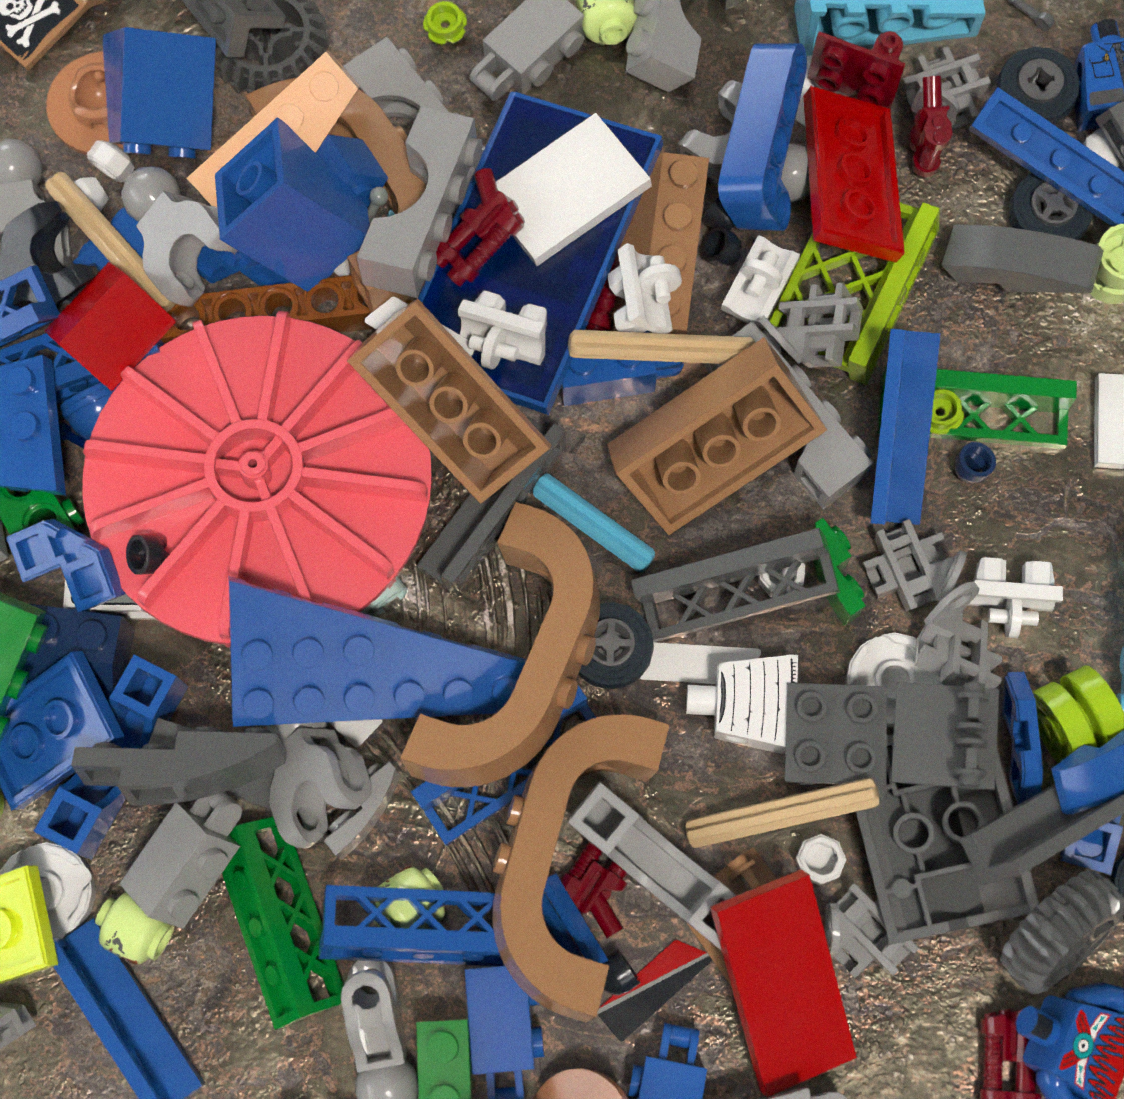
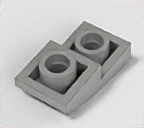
[323,761,400,860]

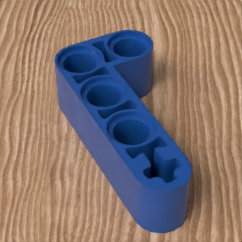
[718,43,807,231]

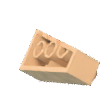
[187,50,360,207]

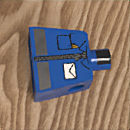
[1074,19,1124,132]

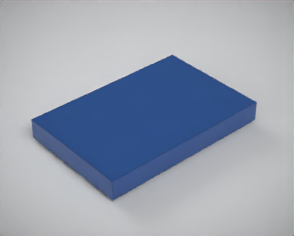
[0,651,125,811]

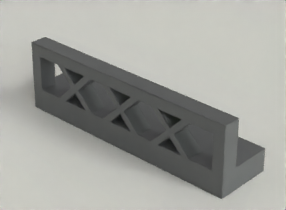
[182,0,286,57]
[417,417,566,596]
[631,528,840,642]
[959,784,1124,886]

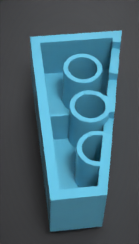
[794,0,986,56]

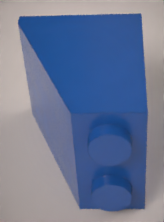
[103,27,216,159]
[215,117,370,292]

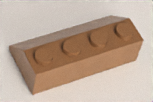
[610,152,709,334]
[347,299,552,504]
[607,337,827,535]

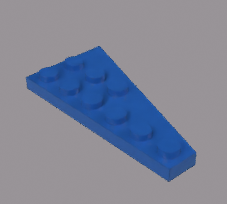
[0,355,66,496]
[228,576,527,727]

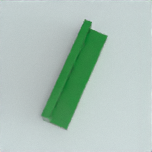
[877,365,1077,449]
[222,817,344,1030]

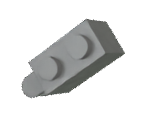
[469,0,584,101]
[119,791,242,928]

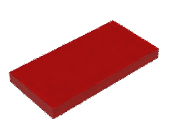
[803,86,905,263]
[710,869,857,1097]

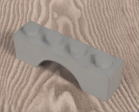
[625,0,701,92]
[343,37,496,218]
[357,106,482,298]
[706,321,873,510]
[566,783,736,951]

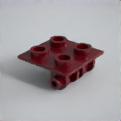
[807,31,906,109]

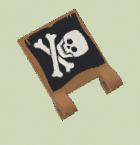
[0,0,106,71]

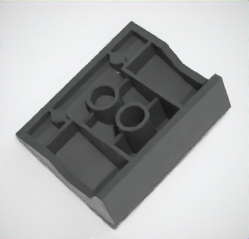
[856,734,1039,945]

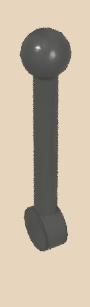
[1007,0,1055,31]

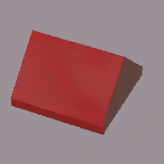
[44,262,177,391]

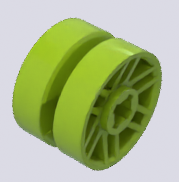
[1032,665,1124,764]

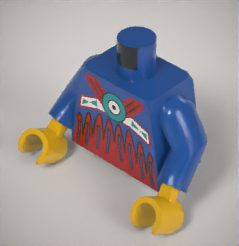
[1016,982,1124,1099]

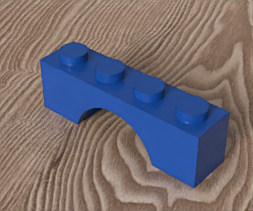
[33,655,189,860]

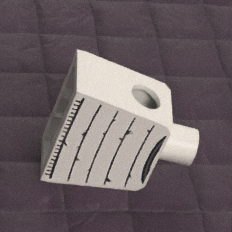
[686,655,798,755]

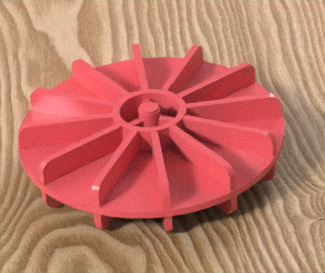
[83,311,432,648]

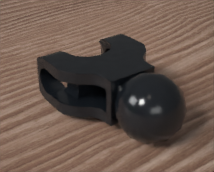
[0,201,100,308]

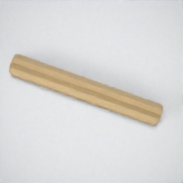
[45,172,176,312]
[568,330,755,364]
[686,778,880,848]

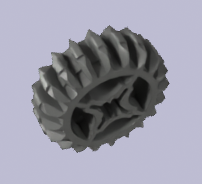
[208,0,330,94]
[1000,870,1124,994]

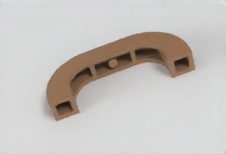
[246,78,426,313]
[400,502,600,787]
[492,714,669,1022]

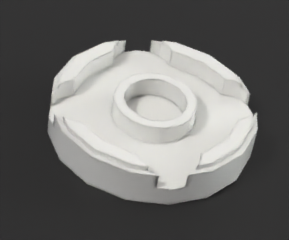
[845,633,943,731]
[0,842,96,939]

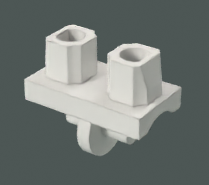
[721,235,800,329]
[607,243,682,334]
[458,290,547,370]
[968,557,1063,638]

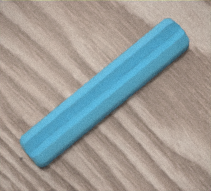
[533,473,655,573]

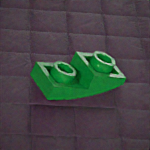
[813,518,866,626]

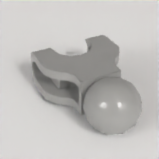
[676,80,810,202]
[0,138,72,268]
[121,166,238,307]
[266,722,372,849]
[341,960,419,1099]

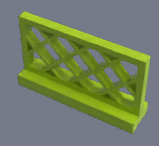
[770,202,940,386]

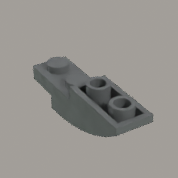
[71,726,287,805]

